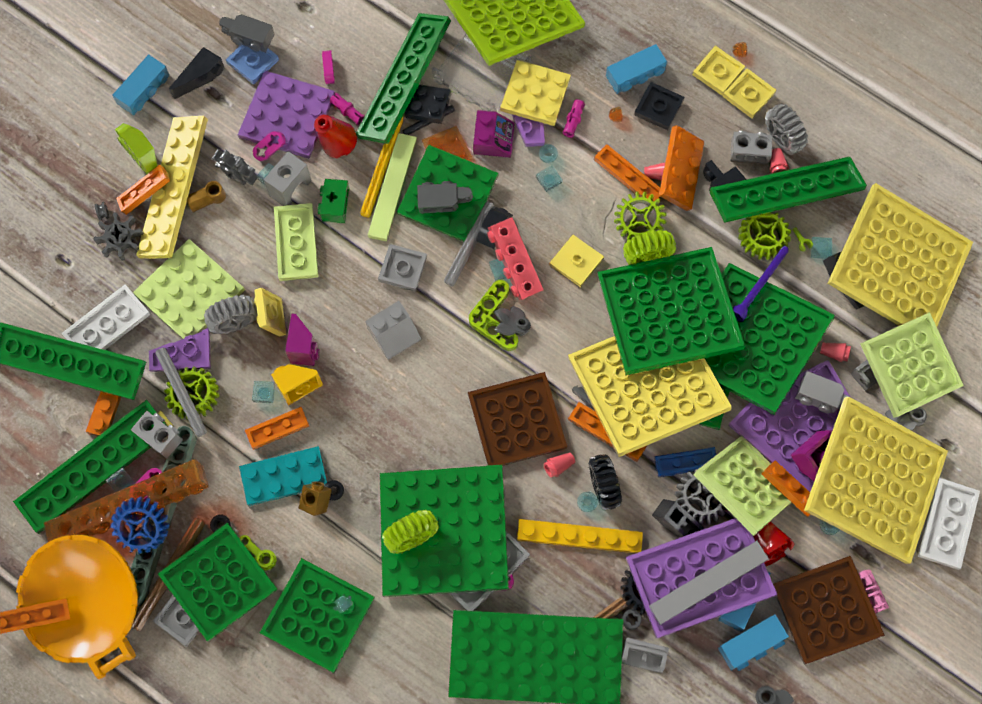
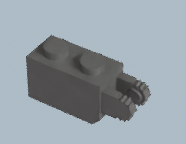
[219,14,275,53]
[417,181,473,213]

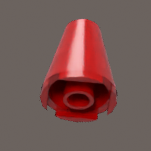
[314,114,357,158]
[753,521,795,567]

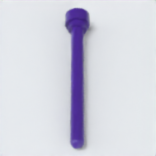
[733,246,789,322]

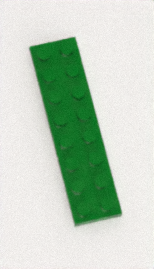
[356,13,451,144]
[709,156,867,223]
[0,322,147,400]
[13,399,168,534]

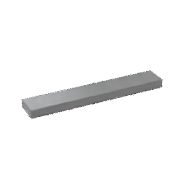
[649,541,769,625]

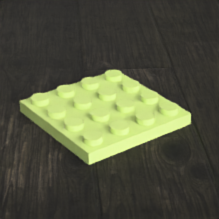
[133,239,245,339]
[860,312,964,418]
[693,436,792,536]

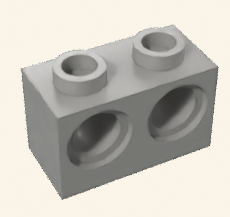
[730,131,772,164]
[131,411,183,459]

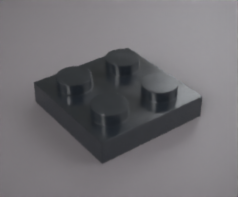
[634,82,685,130]
[405,85,452,124]

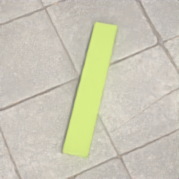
[368,133,417,242]

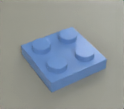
[226,45,279,85]

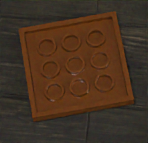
[468,372,567,466]
[773,556,885,665]

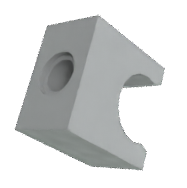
[263,151,312,206]

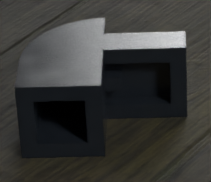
[703,160,747,191]
[476,207,513,249]

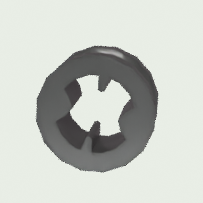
[95,202,109,221]
[622,610,641,630]

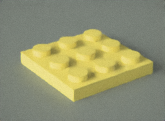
[500,60,571,126]

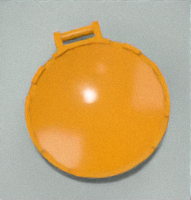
[16,535,138,680]

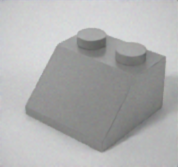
[365,301,422,360]

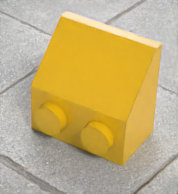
[271,364,323,406]

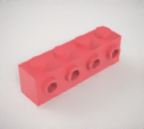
[487,217,543,300]

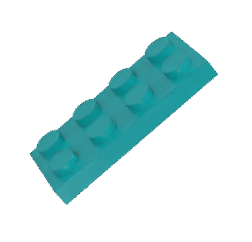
[239,446,327,507]

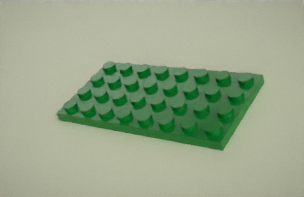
[448,610,623,704]

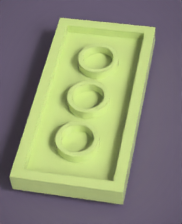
[274,203,318,281]

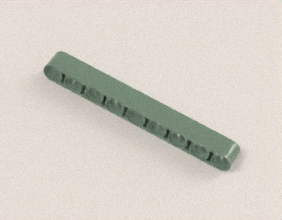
[131,426,197,606]

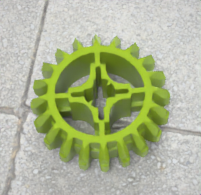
[614,192,667,241]
[738,212,791,260]
[623,230,676,265]
[164,366,219,420]
[382,510,439,554]

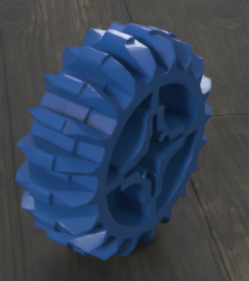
[110,497,169,554]

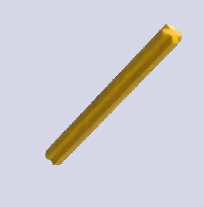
[360,117,403,218]

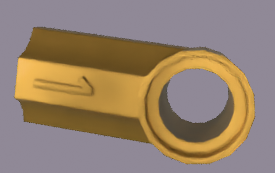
[187,181,226,212]

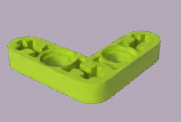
[469,280,518,351]

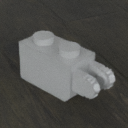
[795,371,855,413]

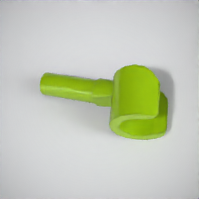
[792,227,813,252]

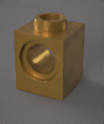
[298,481,332,516]

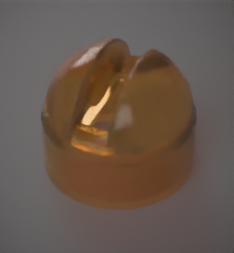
[732,42,747,57]
[609,107,622,122]

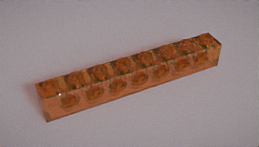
[44,459,209,542]

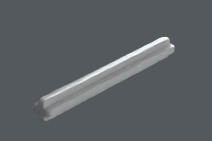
[444,201,495,286]
[156,348,207,437]

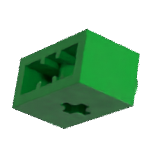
[317,179,350,223]

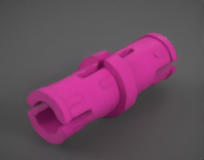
[330,93,365,125]
[562,99,585,138]

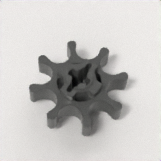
[212,149,258,186]
[93,213,144,261]

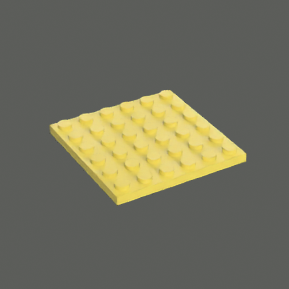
[827,183,973,327]
[568,336,732,457]
[804,397,948,564]

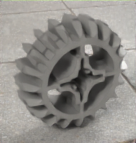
[765,104,808,155]
[204,295,258,334]
[675,469,727,525]

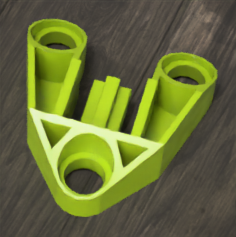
[115,123,157,174]

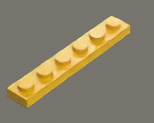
[517,519,643,553]

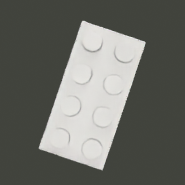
[62,285,151,350]
[918,478,980,570]

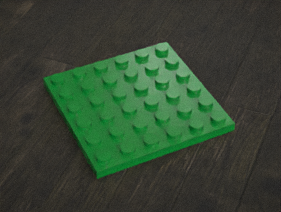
[597,247,745,376]
[705,263,835,415]
[380,465,509,597]

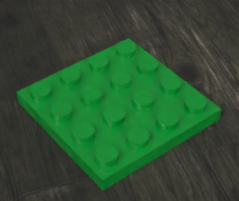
[397,145,499,242]
[158,523,277,642]
[259,558,375,673]

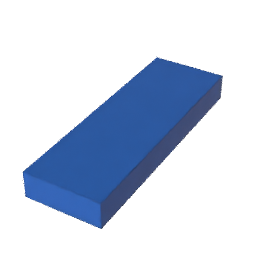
[654,447,717,477]

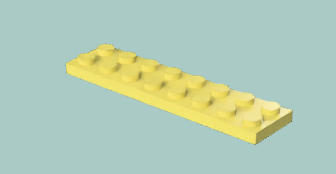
[136,116,208,259]

